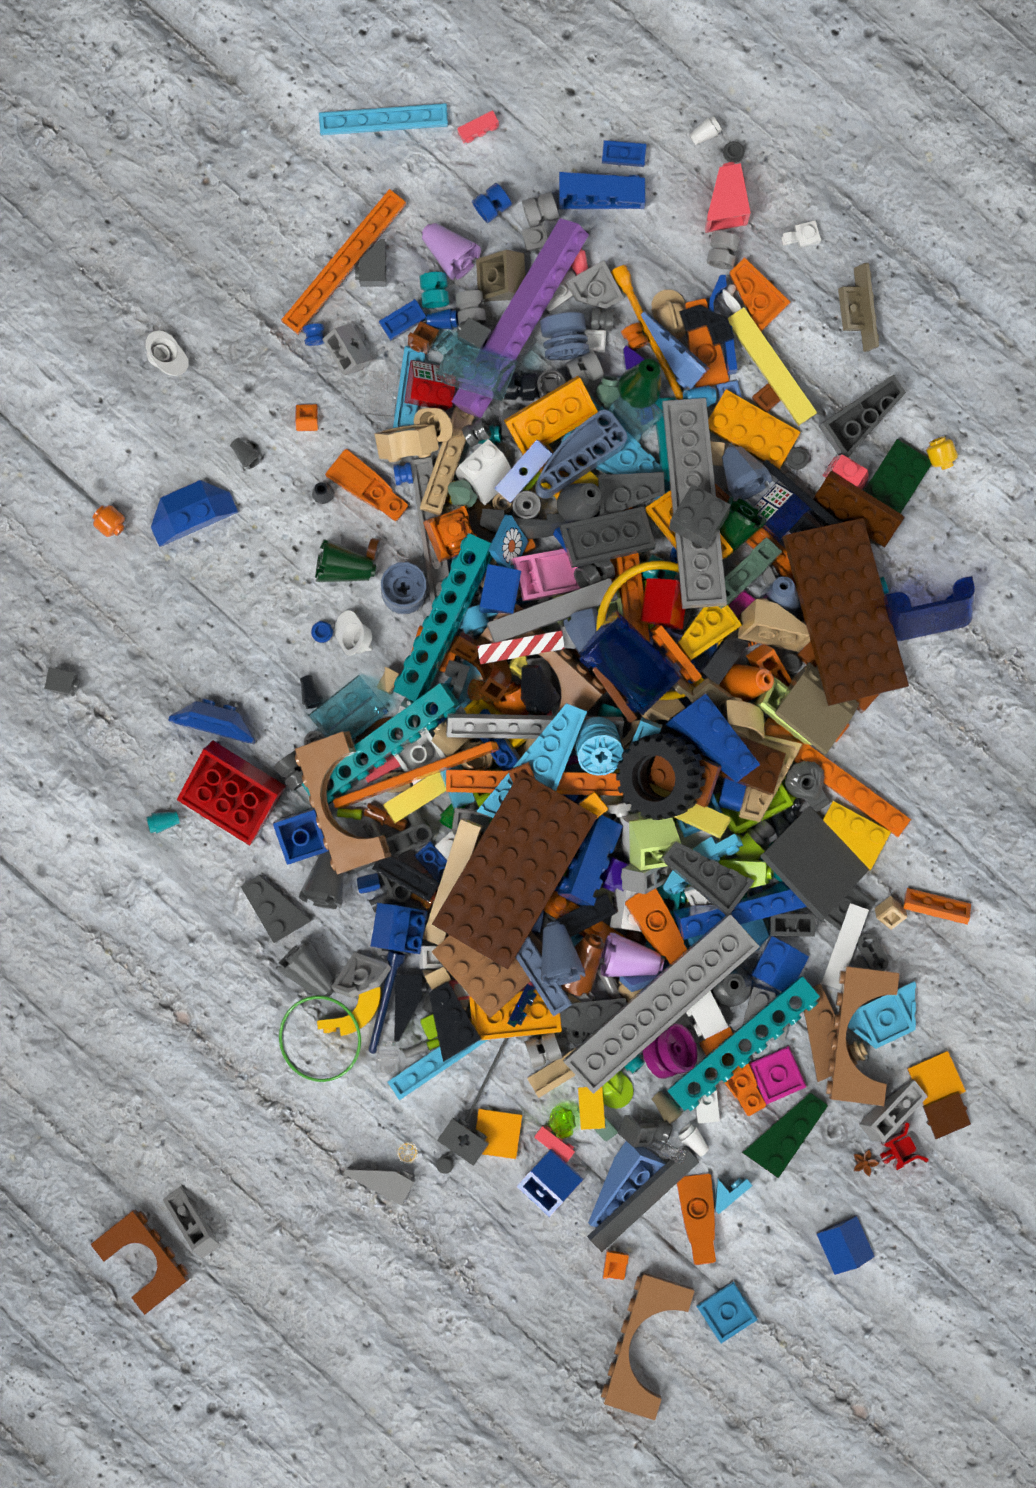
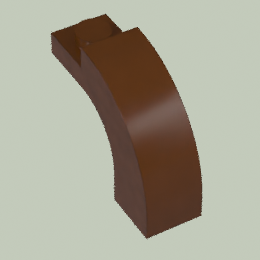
[450,631,511,703]

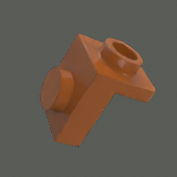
[408,321,439,354]

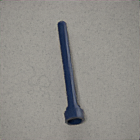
[368,950,405,1054]

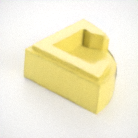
[509,656,528,679]

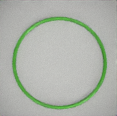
[279,996,361,1082]

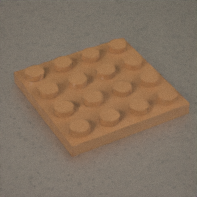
[431,931,542,1018]

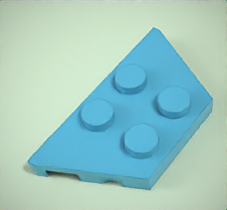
[848,981,916,1049]

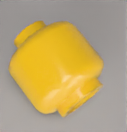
[926,436,958,470]

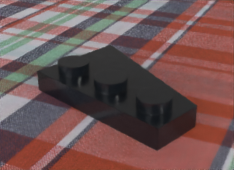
[429,982,482,1062]

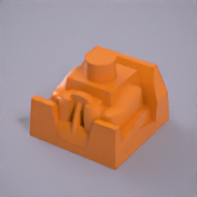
[423,505,477,563]

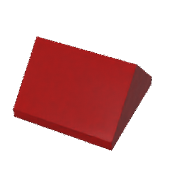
[640,578,685,630]

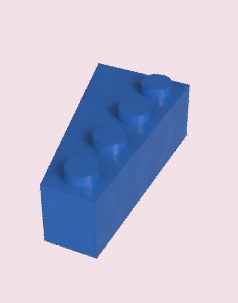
[559,172,645,210]
[666,694,760,783]
[557,815,623,906]

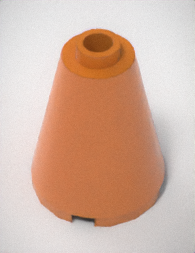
[719,664,774,702]

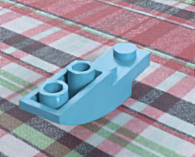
[663,834,743,894]

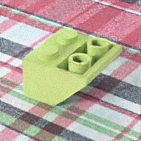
[629,818,681,871]

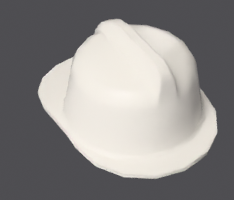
[145,331,189,376]
[335,610,373,656]

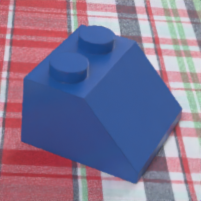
[273,808,329,865]
[750,936,809,992]

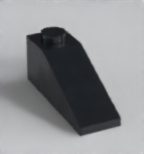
[394,975,427,1041]

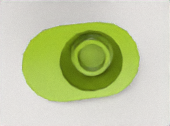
[602,1071,634,1109]

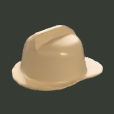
[651,290,686,339]
[414,408,453,442]

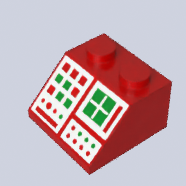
[404,360,455,411]

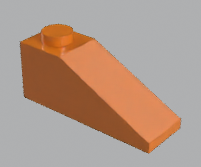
[746,644,792,687]

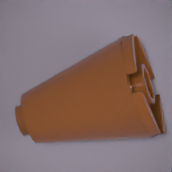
[561,934,605,996]

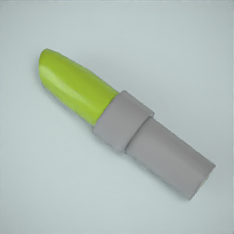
[403,1038,440,1059]

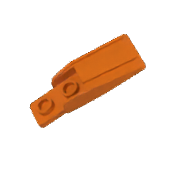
[685,299,729,388]
[325,449,408,521]
[625,888,687,965]
[700,1027,766,1116]
[677,1174,716,1265]

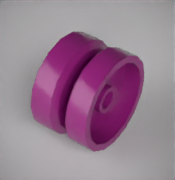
[643,1024,698,1079]

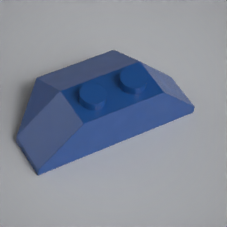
[151,480,239,547]
[168,699,255,745]

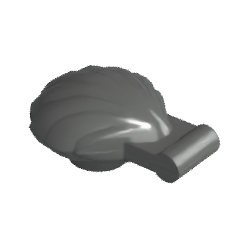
[785,761,831,812]

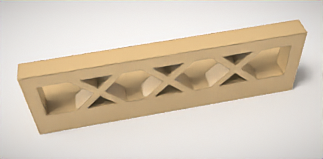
[527,1047,577,1098]

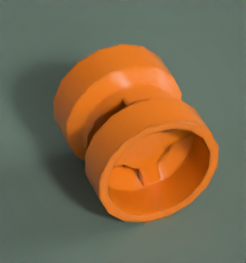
[621,322,649,351]

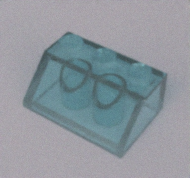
[437,343,518,401]
[308,675,389,740]

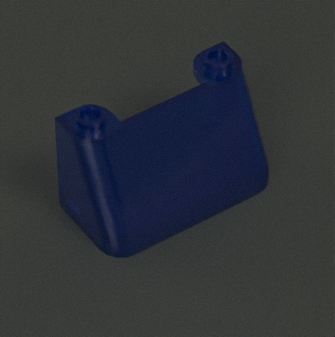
[883,576,975,642]
[579,610,680,715]

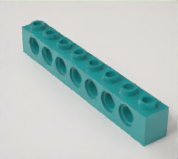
[393,533,493,702]
[302,683,460,805]
[667,976,820,1111]

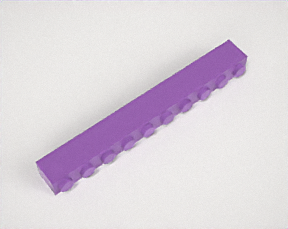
[451,218,589,418]

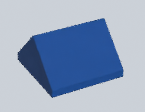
[479,564,521,614]
[816,1216,875,1275]

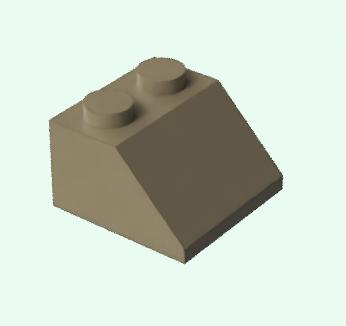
[476,250,526,302]

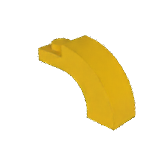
[317,987,382,1036]

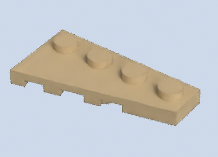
[739,735,802,822]

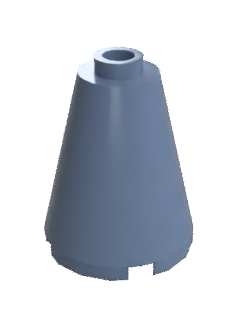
[760,577,802,617]
[541,921,586,986]

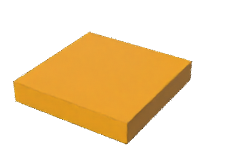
[907,1051,966,1106]
[476,1109,522,1159]

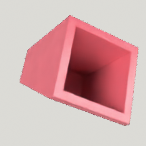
[705,162,751,233]

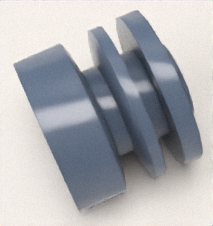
[540,312,590,360]
[381,562,426,614]

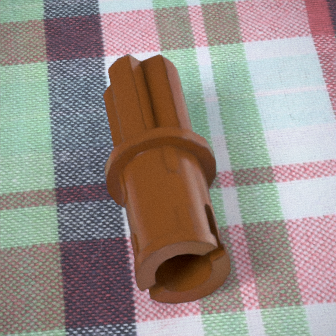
[364,803,407,832]

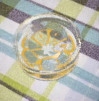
[396,1142,418,1164]

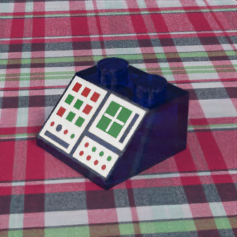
[754,483,810,542]

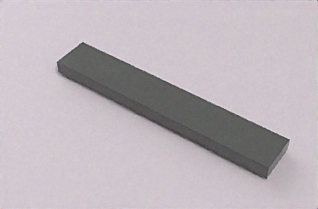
[587,1147,699,1252]

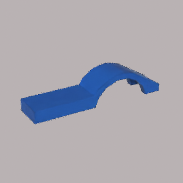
[708,275,737,375]

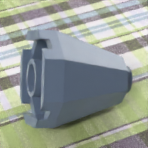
[722,446,773,501]
[564,608,610,665]

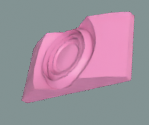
[512,549,581,601]

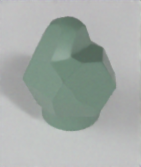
[595,376,620,409]
[448,479,477,508]

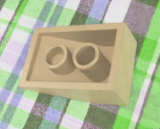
[738,598,810,652]

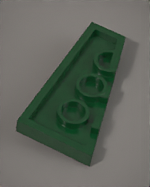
[742,1092,828,1178]

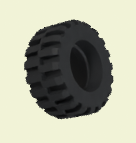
[616,733,706,820]

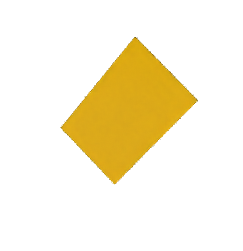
[578,1087,605,1130]

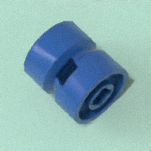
[472,183,512,223]

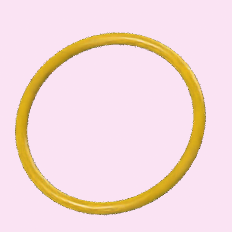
[596,561,723,700]

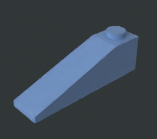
[641,311,710,389]
[588,1141,666,1228]

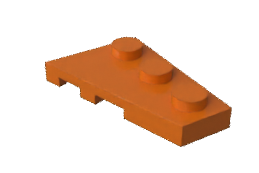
[729,257,790,332]

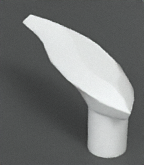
[722,284,741,313]

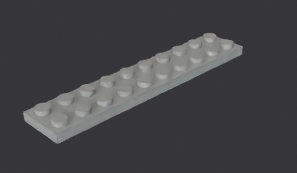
[662,398,727,609]
[563,914,760,1094]

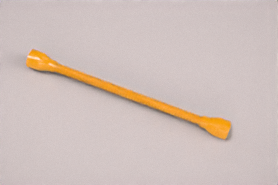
[611,265,683,400]

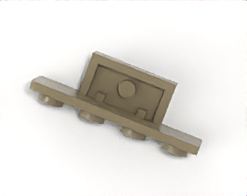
[838,263,879,352]
[672,673,735,717]

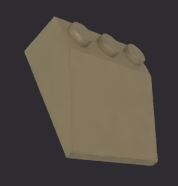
[774,663,859,755]

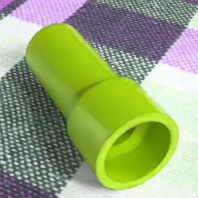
[337,808,362,820]

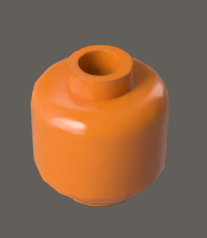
[92,505,125,537]

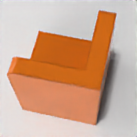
[602,1250,629,1280]

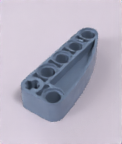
[536,410,627,499]

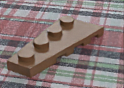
[803,983,858,1082]

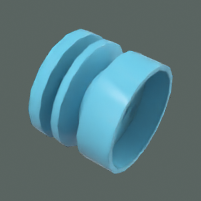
[574,717,624,776]

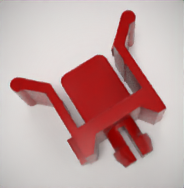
[880,1121,928,1170]

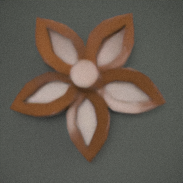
[854,1150,879,1177]

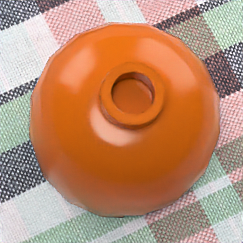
[491,682,529,715]

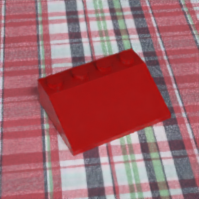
[177,740,286,846]

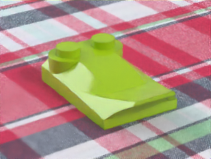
[714,776,796,834]

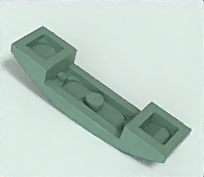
[718,537,782,609]

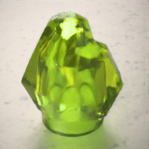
[548,1106,576,1139]

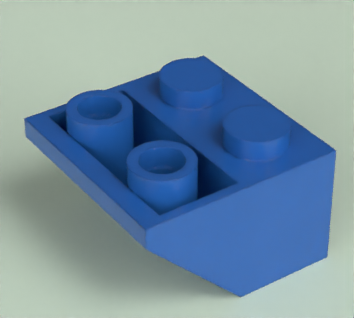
[370,903,427,954]
[517,1149,584,1217]

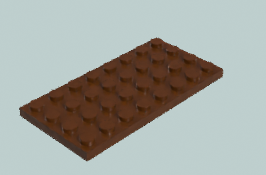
[783,518,909,706]
[432,771,598,969]

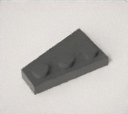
[241,875,312,943]

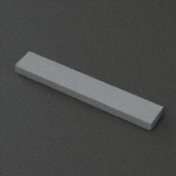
[487,578,618,643]

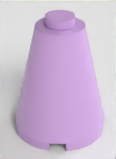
[422,223,481,280]
[601,933,664,977]

